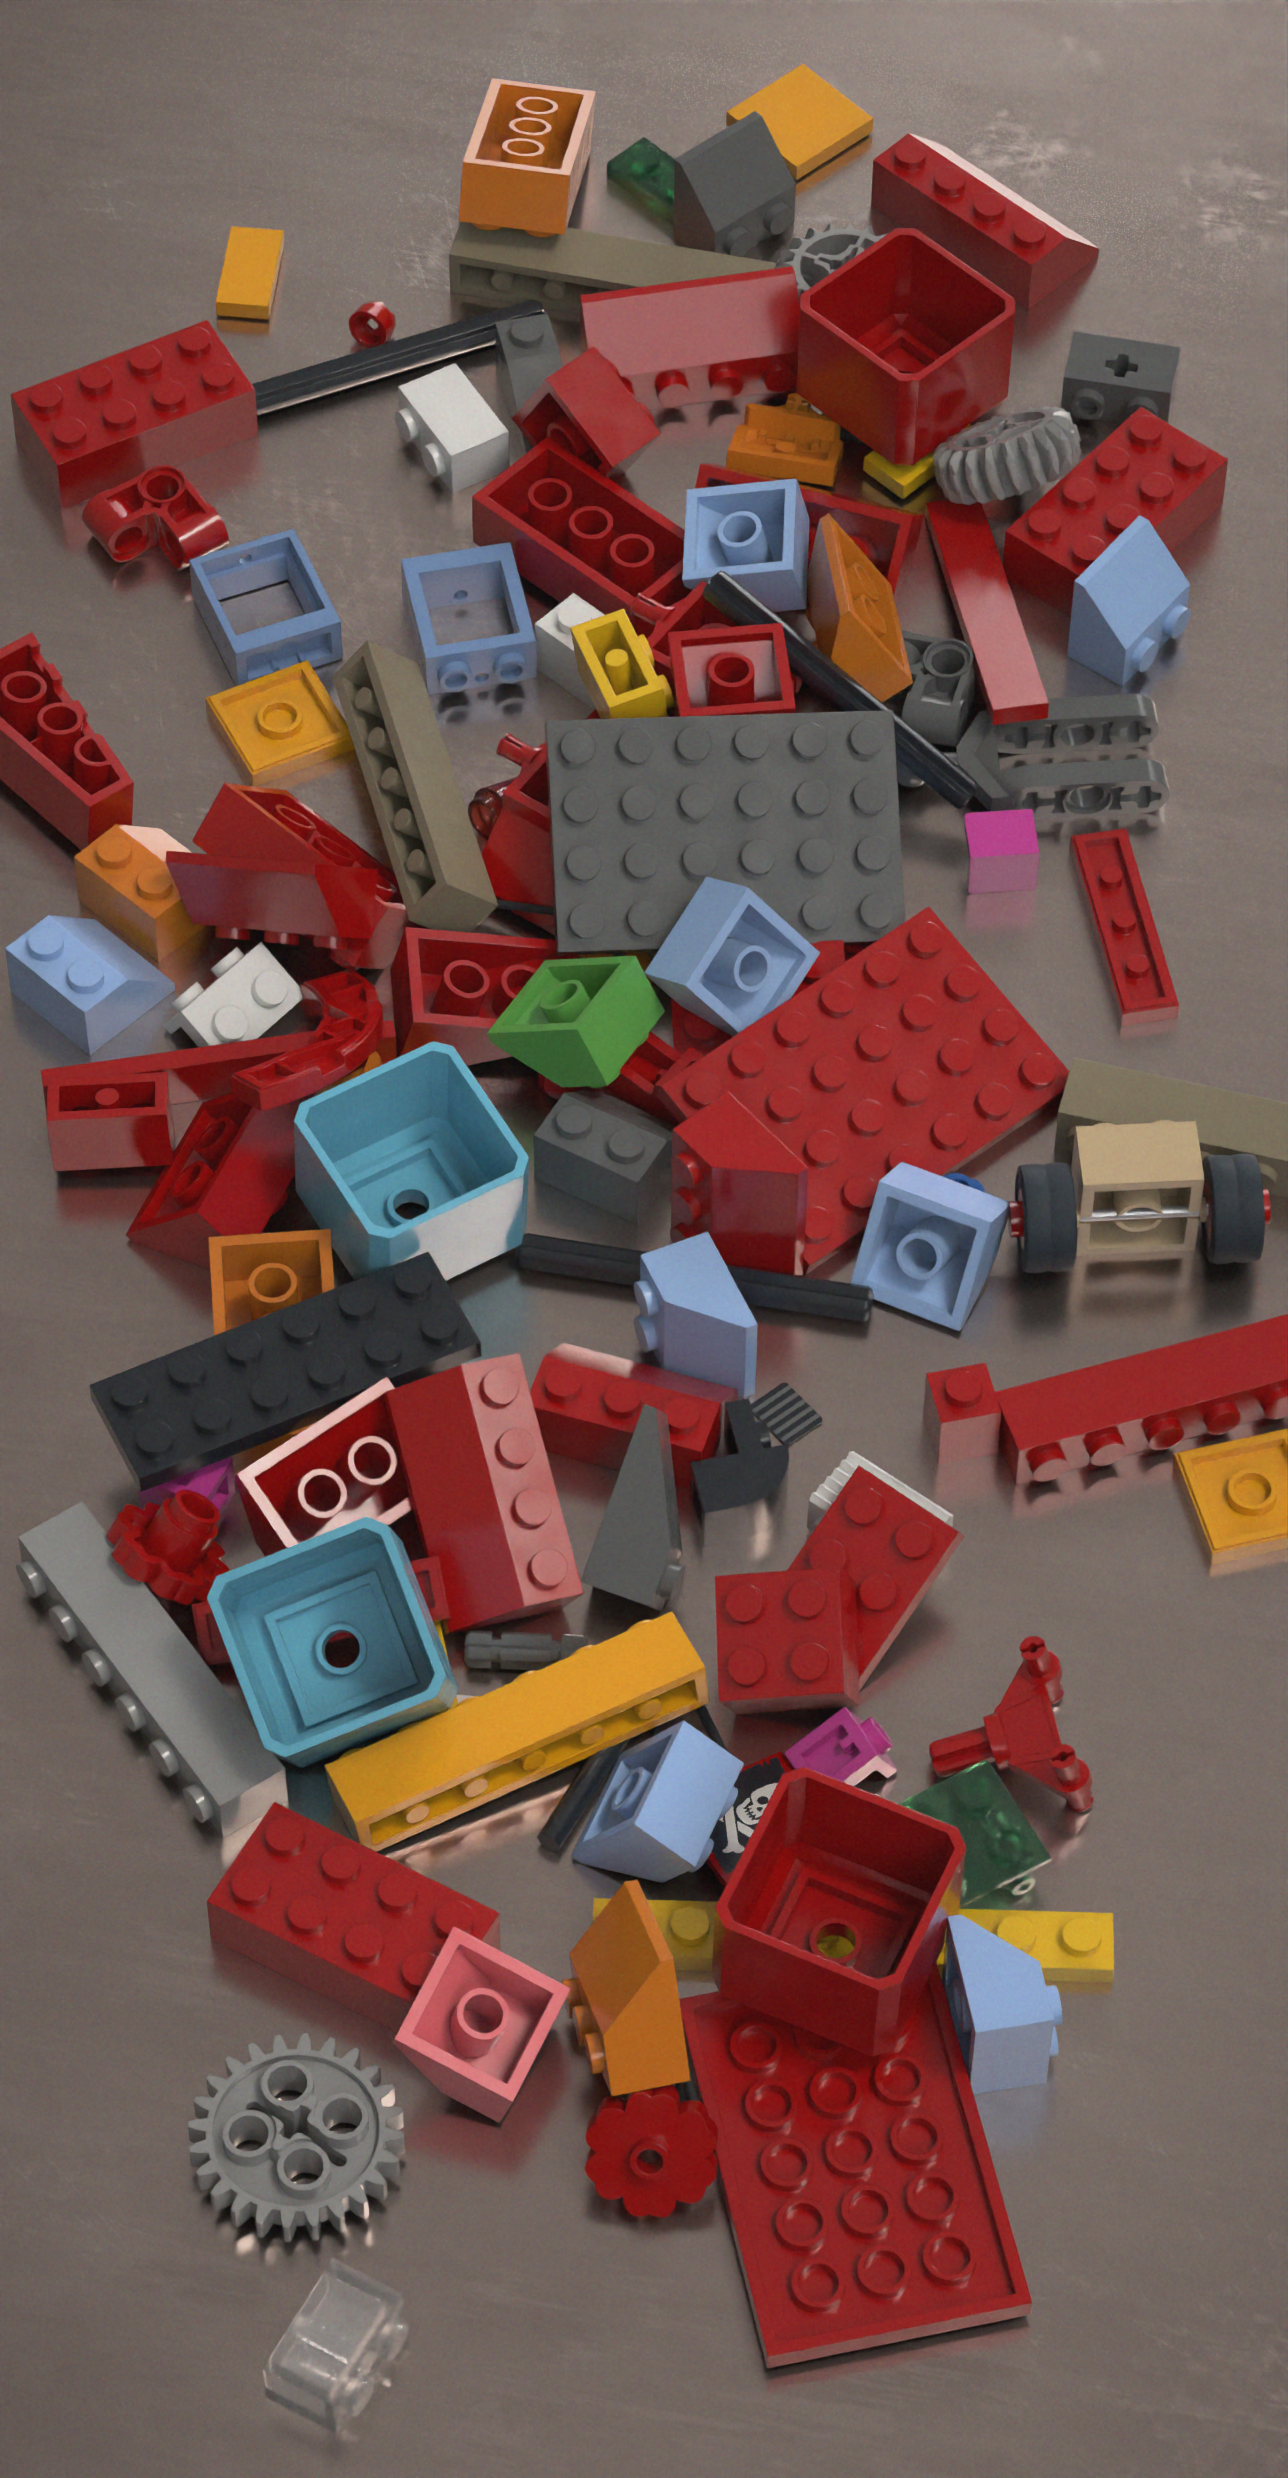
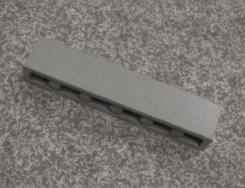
[16,1501,288,1839]

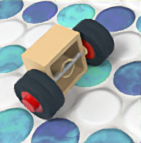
[1008,1120,1271,1273]

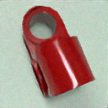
[82,465,230,571]

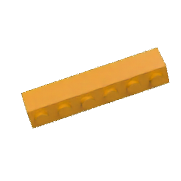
[324,1611,710,1852]

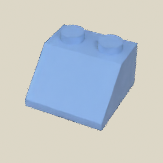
[682,479,809,612]
[1067,515,1191,687]
[644,876,820,1037]
[5,915,175,1056]
[850,1162,1009,1331]
[633,1232,758,1398]
[571,1720,744,1883]
[942,1914,1063,2094]

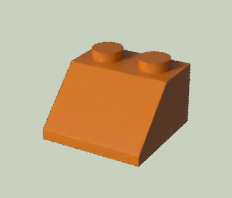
[74,824,206,963]

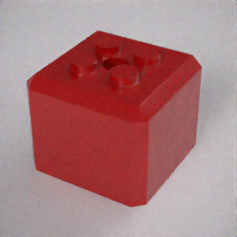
[796,228,1015,467]
[712,1767,966,2057]

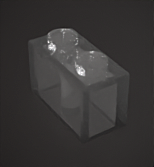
[263,2258,409,2434]

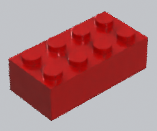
[10,320,258,510]
[1003,407,1228,618]
[472,437,692,639]
[207,1802,501,2033]

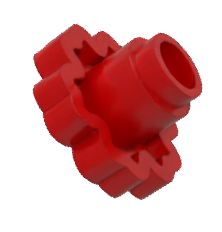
[106,1490,230,1605]
[584,2085,719,2218]

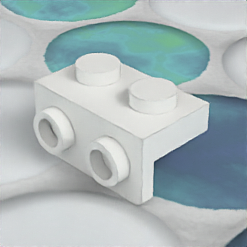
[163,942,303,1047]

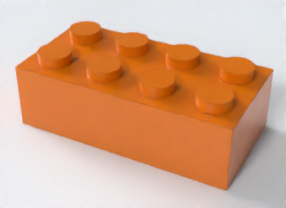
[458,78,596,237]
[209,1229,335,1480]

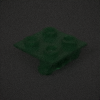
[899,1759,1052,1908]

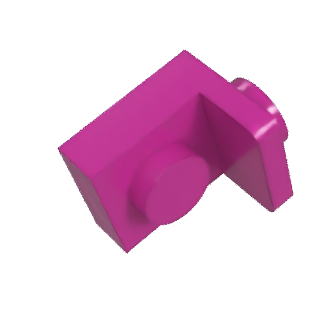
[784,1707,898,1786]

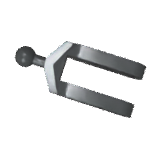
[896,694,1170,819]

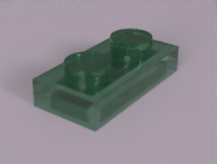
[607,137,675,226]

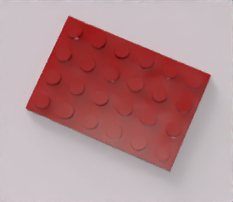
[656,906,1069,1275]
[679,1962,1032,2368]

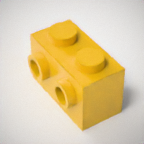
[570,609,675,719]

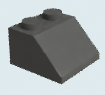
[673,111,796,257]
[533,1088,676,1225]

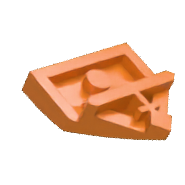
[726,393,844,487]

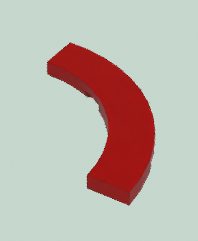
[230,969,384,1112]

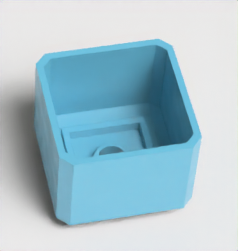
[294,1041,529,1281]
[207,1516,459,1768]

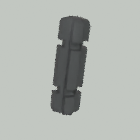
[464,1630,588,1670]

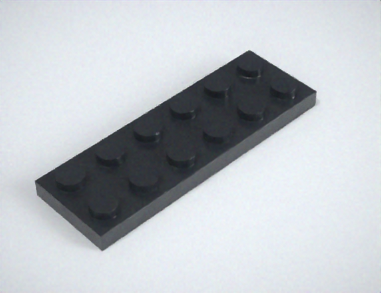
[89,1251,481,1492]

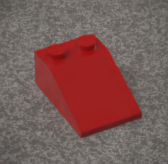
[390,927,578,1065]

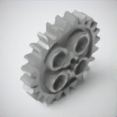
[188,2033,405,2242]

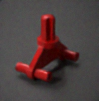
[929,1636,1094,1812]

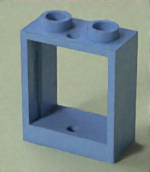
[189,529,343,686]
[401,542,537,695]

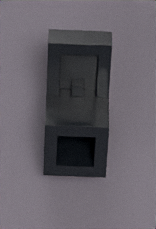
[690,1398,789,1547]

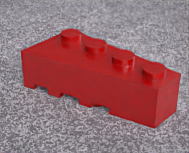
[0,632,134,851]

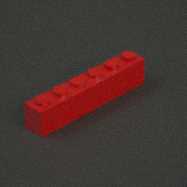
[995,1314,1288,1485]

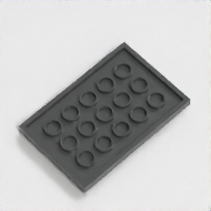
[544,710,905,956]

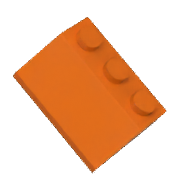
[805,513,913,702]
[561,1880,691,2096]

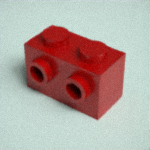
[46,1072,174,1171]

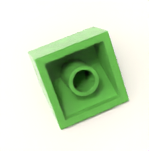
[487,956,665,1088]

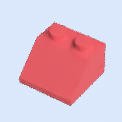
[393,1926,571,2123]

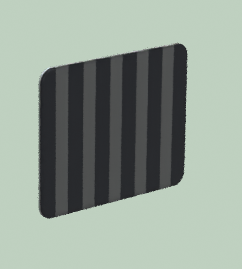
[751,1382,823,1445]

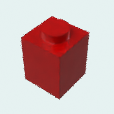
[923,1362,1001,1465]

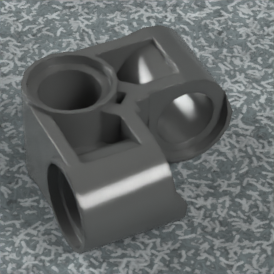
[889,629,976,748]

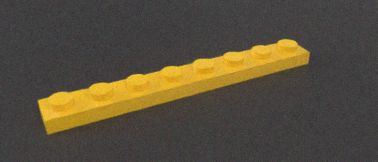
[593,1898,1114,1983]

